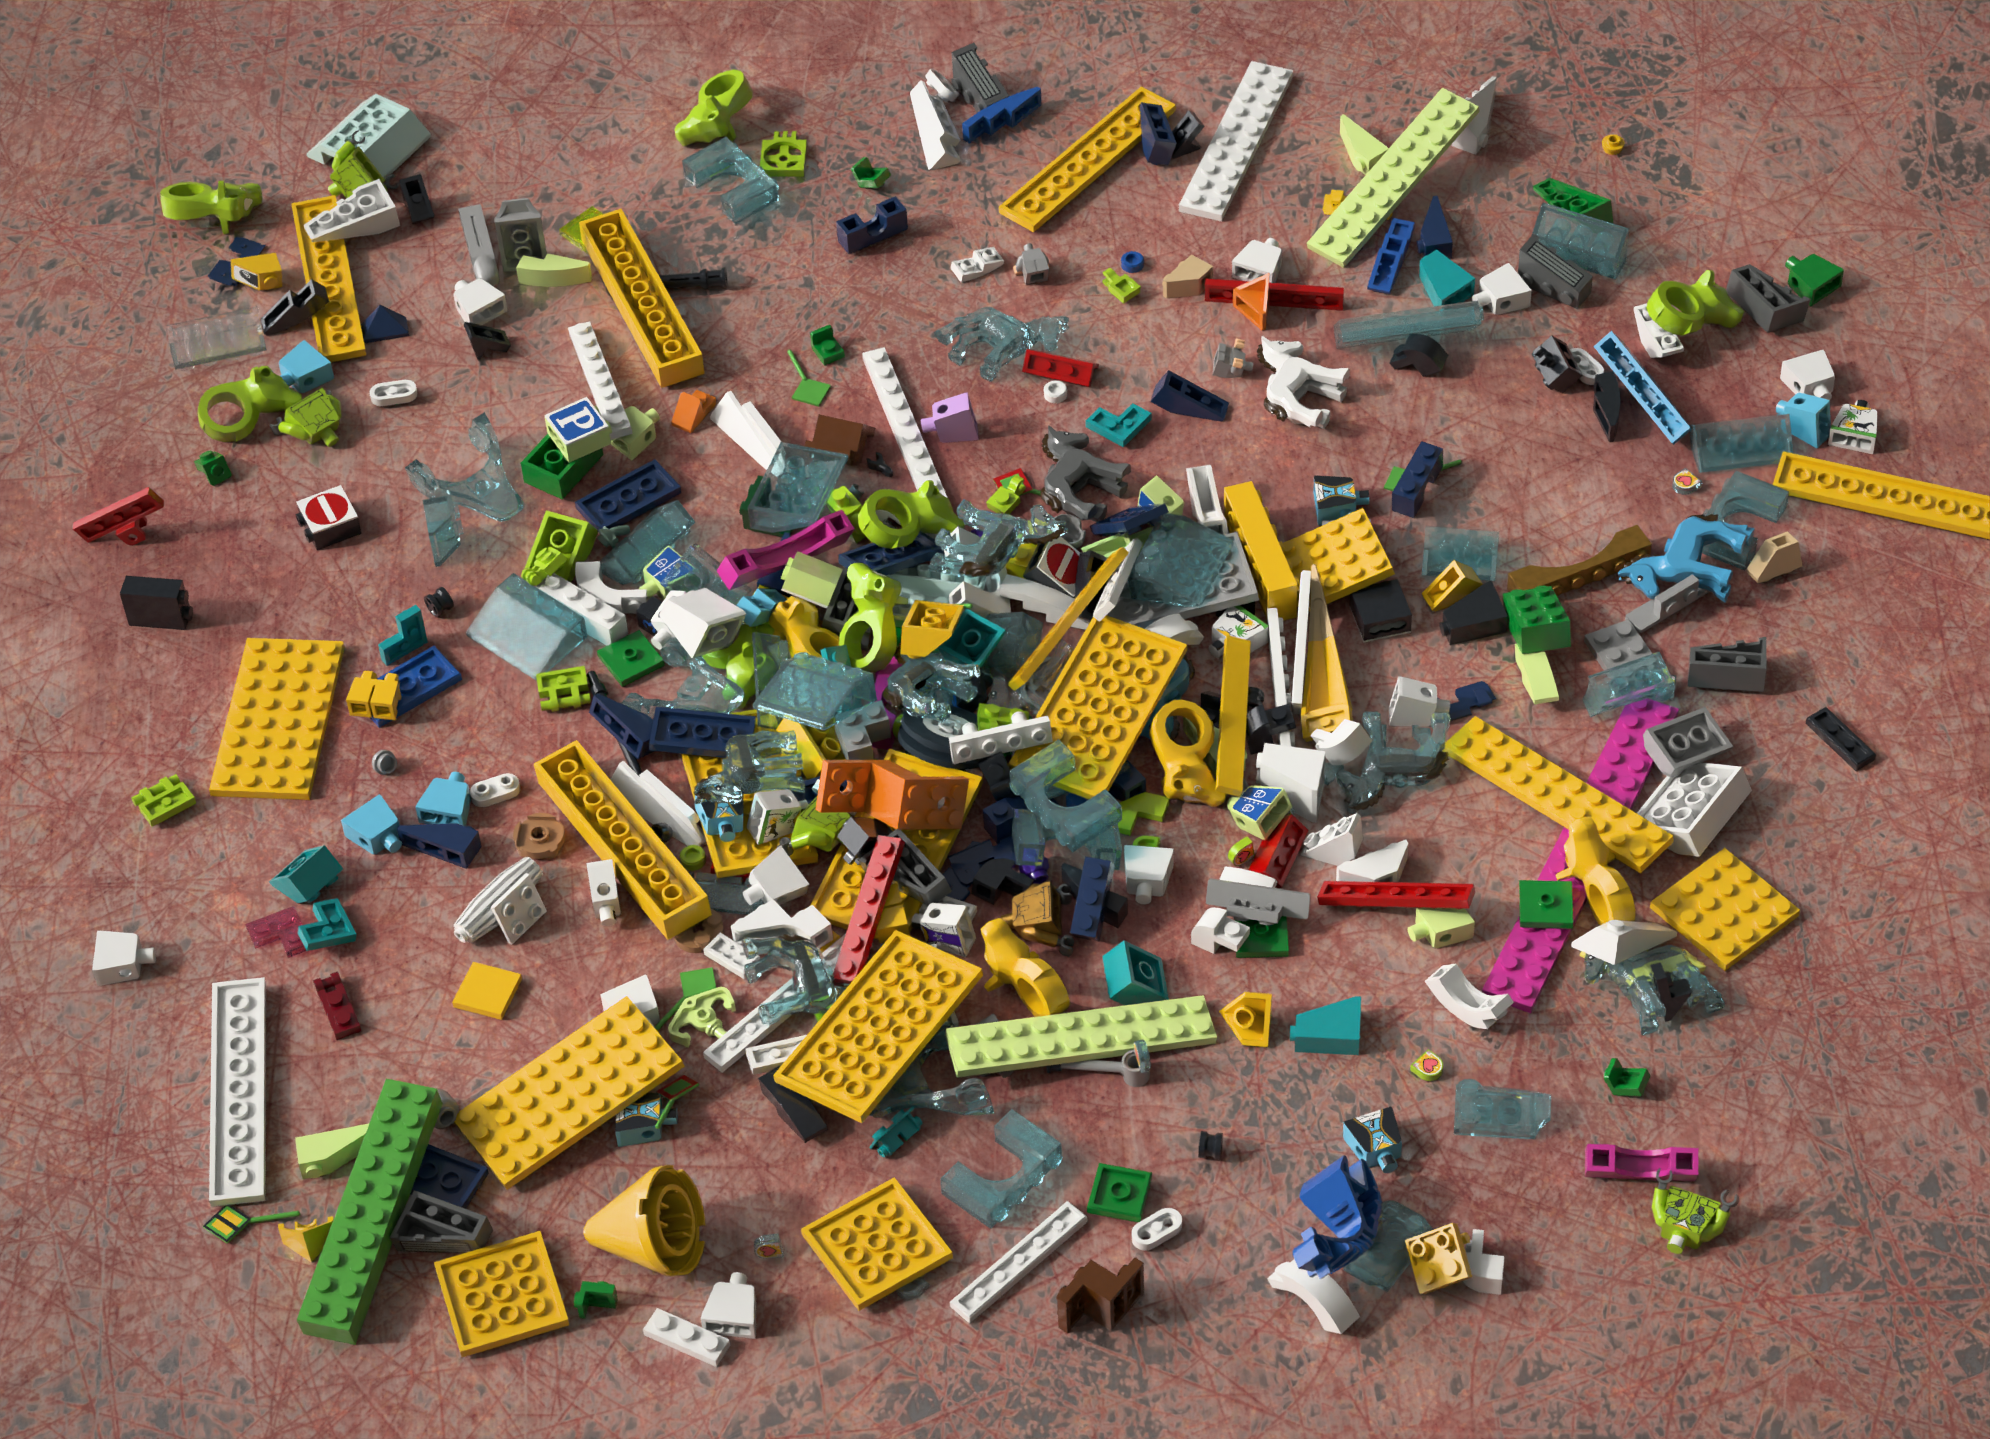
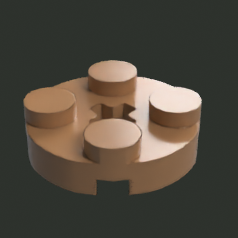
[513,813,565,859]
[673,908,724,953]

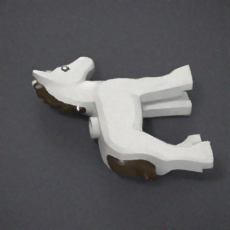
[1257,336,1350,429]

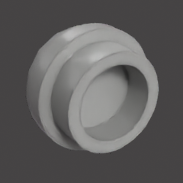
[372,750,397,775]

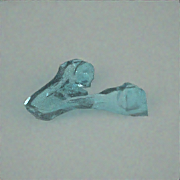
[405,412,525,522]
[621,637,744,719]
[869,1019,995,1118]

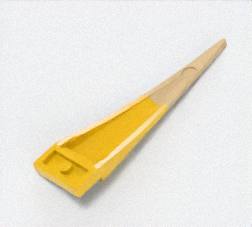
[1301,564,1353,742]

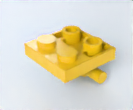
[1405,1223,1472,1294]

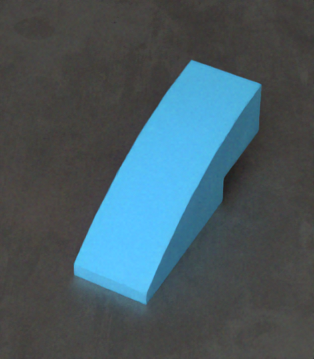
[736,588,787,627]

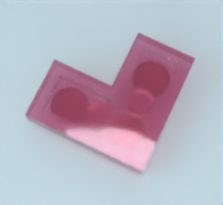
[245,906,306,958]

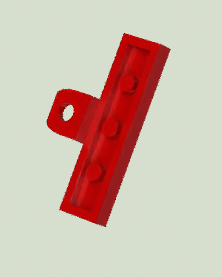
[73,487,164,546]

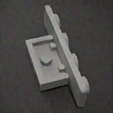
[1625,574,1710,633]
[1206,878,1311,925]

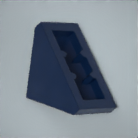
[361,305,409,344]

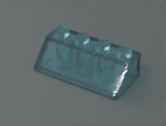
[1532,203,1629,280]
[1689,413,1793,473]
[599,500,695,585]

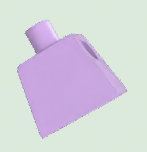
[921,392,979,443]

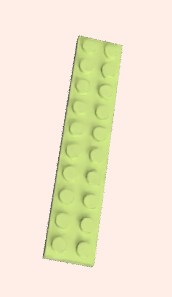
[1307,88,1479,268]
[945,995,1217,1077]

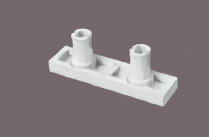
[949,711,1053,764]

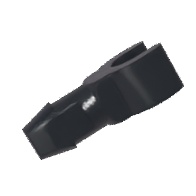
[867,452,893,478]

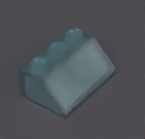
[1422,525,1500,581]
[660,543,752,605]
[978,612,1043,692]

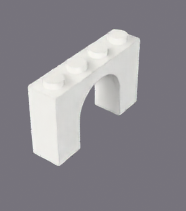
[943,527,1012,629]

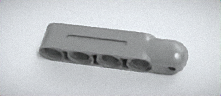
[458,204,500,286]

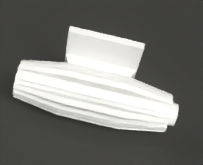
[454,857,547,945]

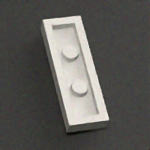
[643,1308,730,1367]

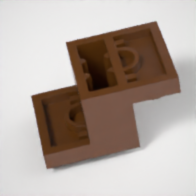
[804,414,876,466]
[1056,1257,1144,1334]

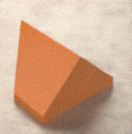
[1233,273,1270,331]

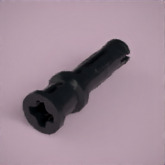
[659,267,728,289]

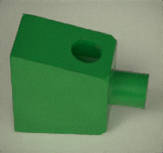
[1785,254,1844,307]

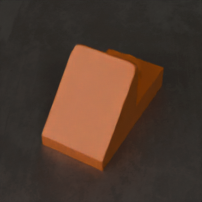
[671,389,717,433]

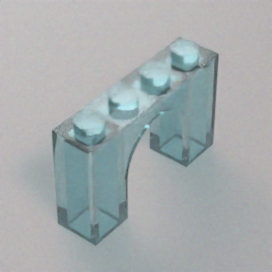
[682,137,779,224]
[1702,471,1789,571]
[1009,739,1122,852]
[1011,809,1122,870]
[940,1109,1062,1229]

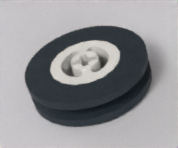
[898,703,990,769]

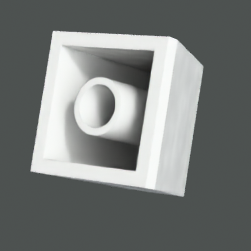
[659,588,746,658]
[1256,743,1326,822]

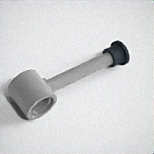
[1047,1050,1150,1087]

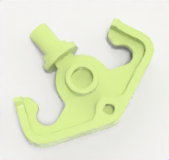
[668,987,736,1047]

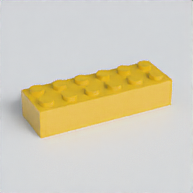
[1224,481,1300,621]

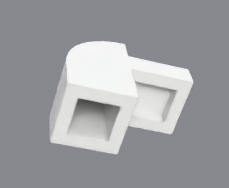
[1310,719,1372,765]
[1191,908,1250,954]
[1463,1229,1504,1295]

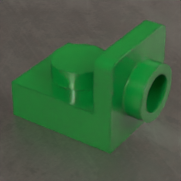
[810,325,845,366]

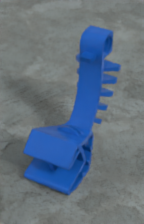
[1293,1155,1382,1279]

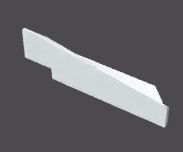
[910,80,961,170]
[710,391,795,480]
[610,761,707,847]

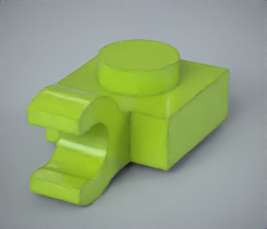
[1102,268,1141,304]
[986,475,1026,518]

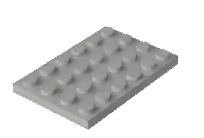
[1108,532,1259,629]

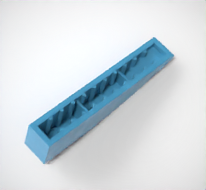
[1594,331,1692,445]

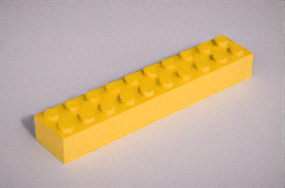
[579,209,705,388]
[534,740,712,940]

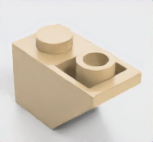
[1162,254,1213,298]
[1747,532,1802,583]

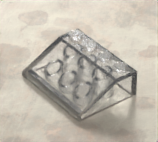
[167,307,267,371]

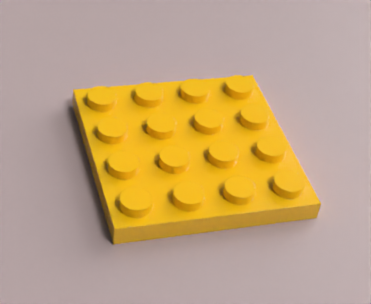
[1283,508,1395,612]
[1650,848,1800,971]
[801,1177,953,1311]
[434,1231,569,1357]

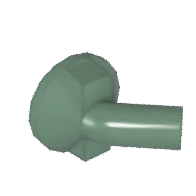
[597,525,630,548]

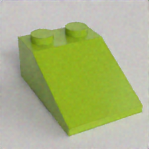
[524,510,598,583]

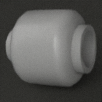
[434,1089,459,1129]

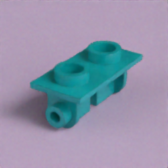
[869,1106,923,1158]

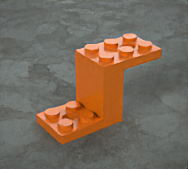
[815,760,969,830]

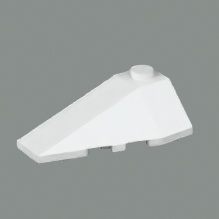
[1452,76,1497,155]
[304,179,400,242]
[1572,920,1677,965]

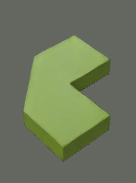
[1106,792,1170,836]

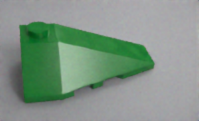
[1533,178,1614,233]

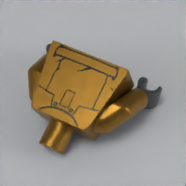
[1000,881,1074,956]

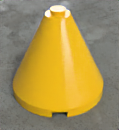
[584,1165,706,1277]

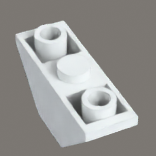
[1634,303,1684,358]
[1301,813,1363,866]
[1336,840,1408,882]

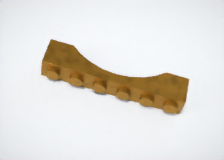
[1507,525,1652,596]

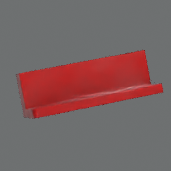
[1022,349,1099,387]
[1248,814,1309,889]

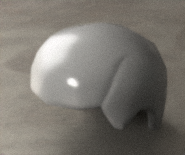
[1049,514,1086,549]

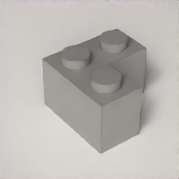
[833,700,891,760]

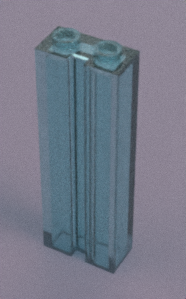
[1333,301,1484,349]

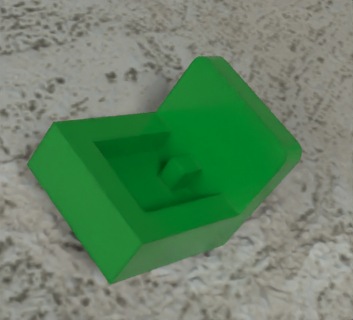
[851,157,891,189]
[194,451,232,486]
[1604,1058,1651,1096]
[574,1281,618,1319]

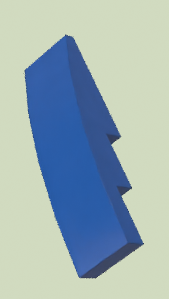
[962,87,1042,144]
[1367,218,1415,294]

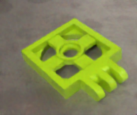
[759,131,807,177]

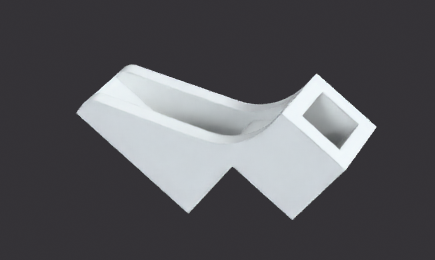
[1186,465,1228,541]
[731,899,833,953]

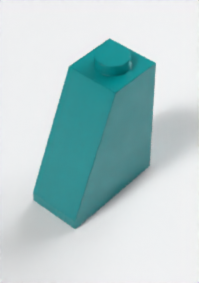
[1419,250,1475,316]
[1290,996,1361,1055]

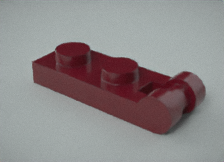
[313,971,361,1040]

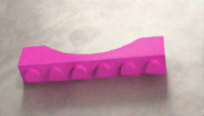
[717,510,855,591]

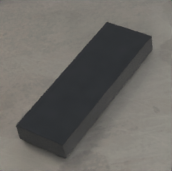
[1806,707,1876,771]

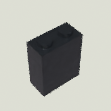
[120,575,193,630]

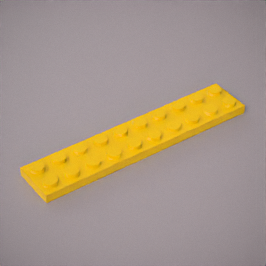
[999,86,1176,233]
[291,195,366,362]
[1771,451,1990,539]
[1442,716,1674,873]

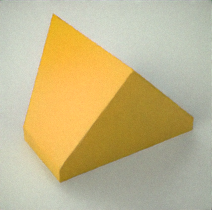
[1219,991,1272,1047]
[278,1216,334,1263]

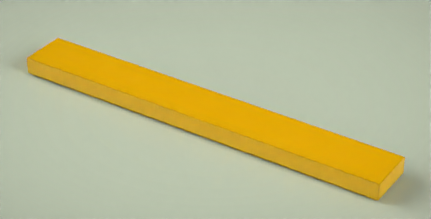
[1008,547,1129,691]
[1215,635,1251,797]

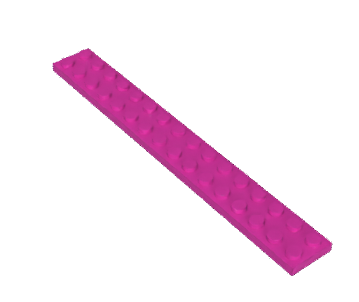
[1482,693,1679,1013]

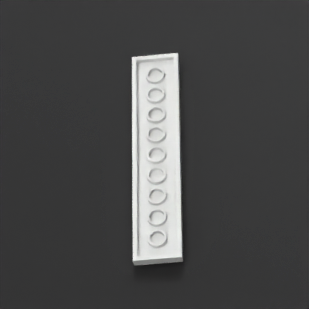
[1179,61,1293,222]
[209,977,266,1207]

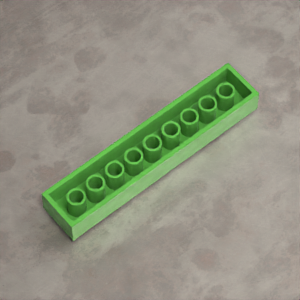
[297,1078,443,1345]

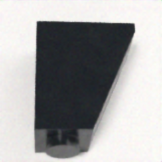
[1439,581,1508,645]

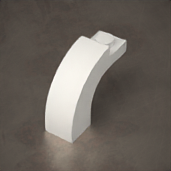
[575,562,648,614]
[1144,614,1204,645]
[1425,964,1514,1029]
[1267,1259,1360,1334]

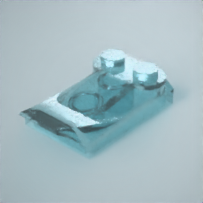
[1582,652,1676,718]
[1454,1079,1551,1140]
[1343,1200,1433,1292]

